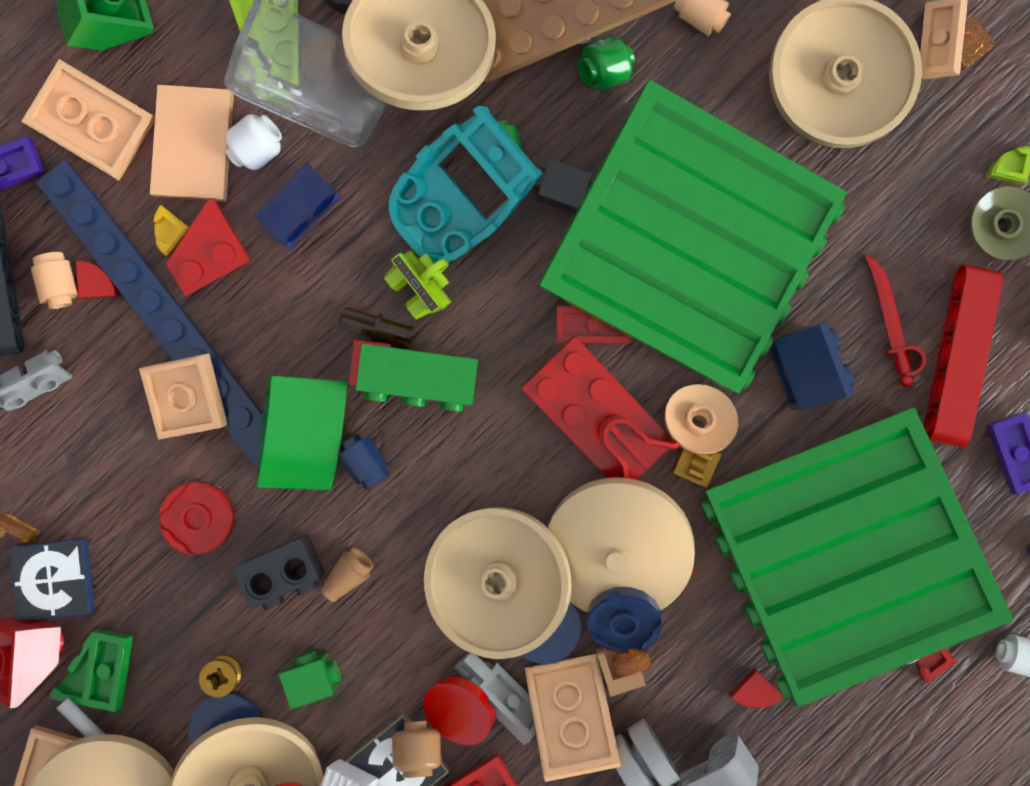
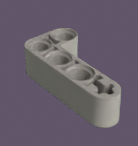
[657,733,759,786]

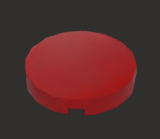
[159,481,235,555]
[423,676,496,745]

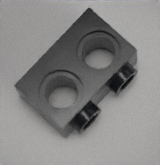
[232,534,325,610]

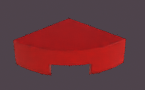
[76,261,119,299]
[915,648,956,684]
[729,668,782,708]

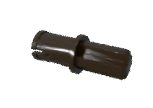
[339,307,414,349]

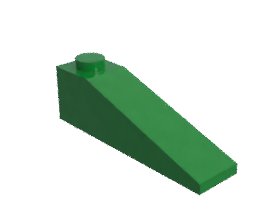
[56,0,154,51]

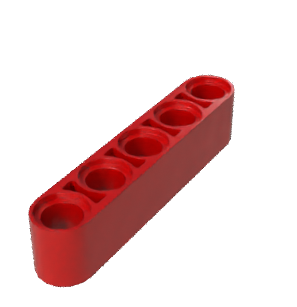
[923,264,1003,448]

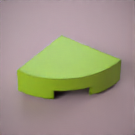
[986,146,1030,185]

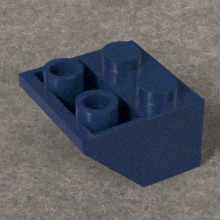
[769,322,854,410]

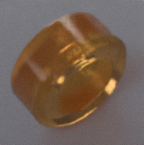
[612,648,651,675]

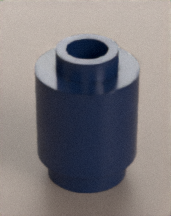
[338,434,390,490]

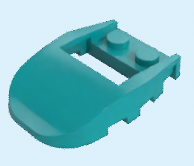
[389,106,543,263]

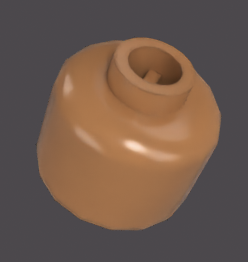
[392,721,441,778]

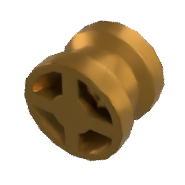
[199,654,243,698]

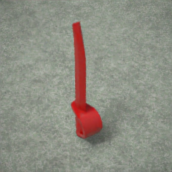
[865,254,926,387]

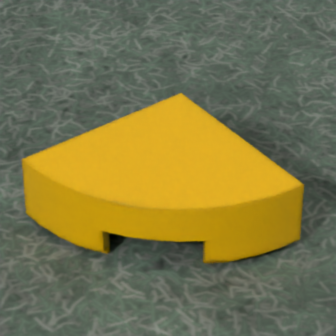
[154,205,190,258]

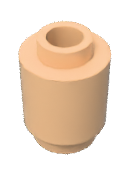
[673,0,731,36]
[31,252,78,309]

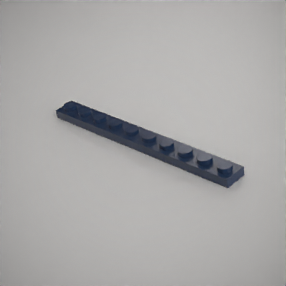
[36,160,263,468]

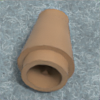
[320,548,374,602]

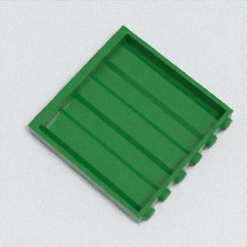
[536,79,848,394]
[700,407,1014,708]

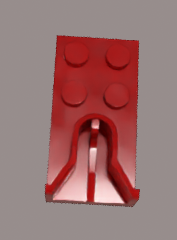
[520,336,681,480]

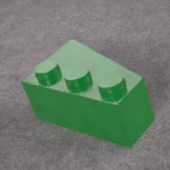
[356,344,478,412]

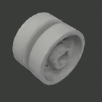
[615,718,681,786]

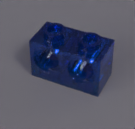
[254,163,341,248]

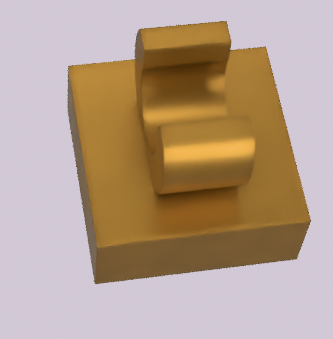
[671,448,721,488]

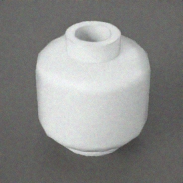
[225,114,282,170]

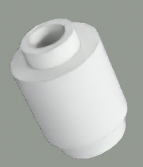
[996,634,1030,677]

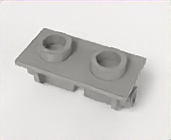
[0,350,73,412]

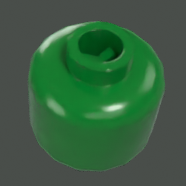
[577,36,635,91]

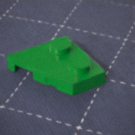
[50,629,133,712]

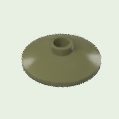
[970,186,1030,261]

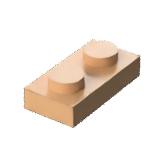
[920,0,968,79]

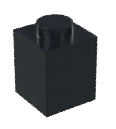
[533,159,592,214]

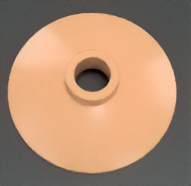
[665,384,738,454]

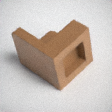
[594,645,646,697]

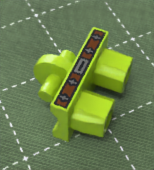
[384,250,452,319]

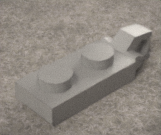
[454,652,536,745]

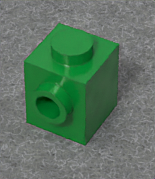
[279,650,341,710]

